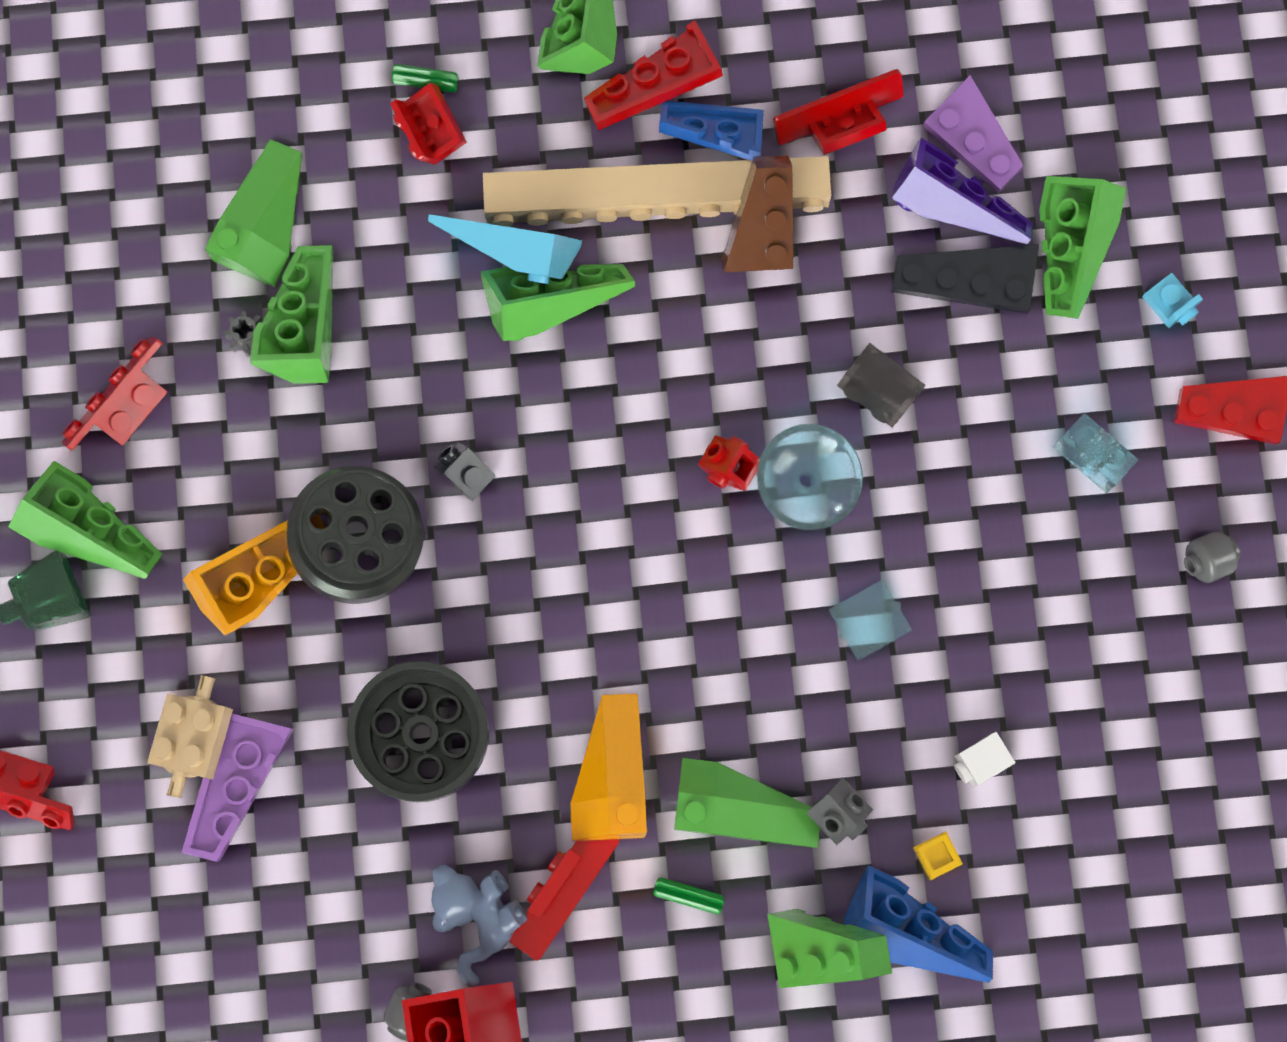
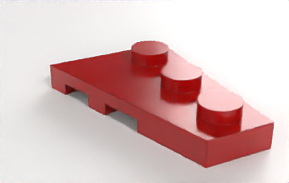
[1174,376,1287,445]

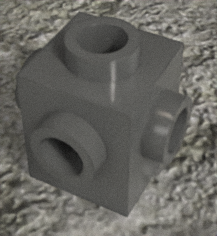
[807,778,873,845]

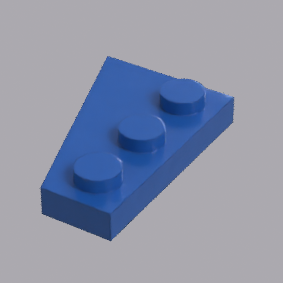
[659,101,764,161]

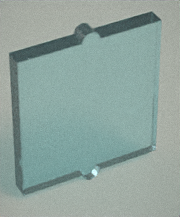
[829,580,912,661]

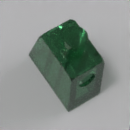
[0,550,91,631]

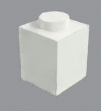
[954,732,1015,787]

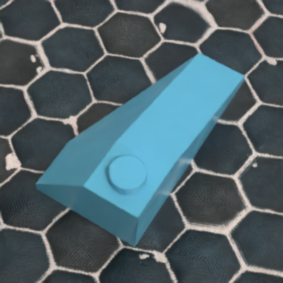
[428,214,582,284]

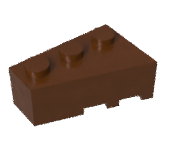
[721,155,793,272]

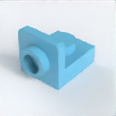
[1142,273,1203,328]

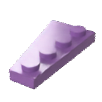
[182,714,294,862]

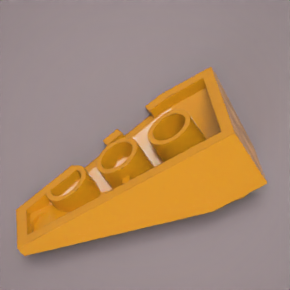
[183,514,326,636]
[570,694,647,841]

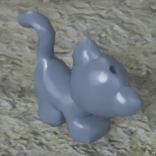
[431,865,527,987]

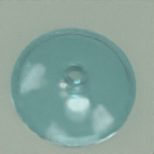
[757,424,863,530]

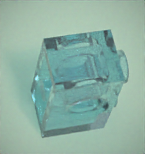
[1053,413,1139,493]

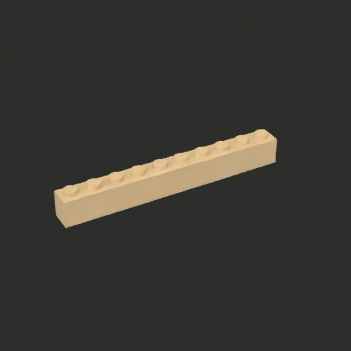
[483,156,831,227]

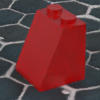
[402,982,522,1042]

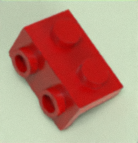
[390,83,467,165]

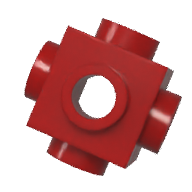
[698,435,763,491]

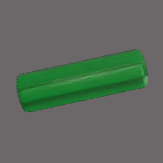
[392,64,459,93]
[653,877,725,915]

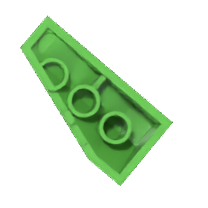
[537,0,617,74]
[205,139,303,288]
[250,245,333,384]
[481,264,635,341]
[8,461,162,579]

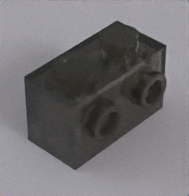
[837,343,926,428]

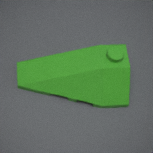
[1039,176,1127,319]
[674,758,820,848]

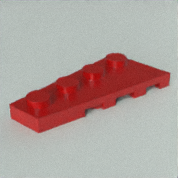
[584,20,723,131]

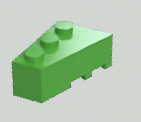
[767,909,892,988]

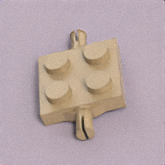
[147,675,233,798]

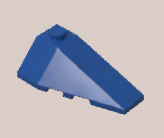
[843,865,993,983]

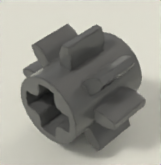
[223,310,263,357]

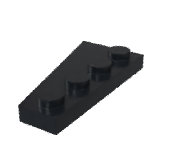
[891,244,1039,314]

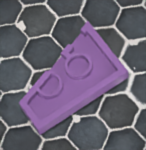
[923,75,1024,194]

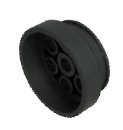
[287,466,424,604]
[347,661,489,803]

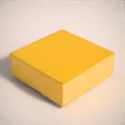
[912,831,963,880]

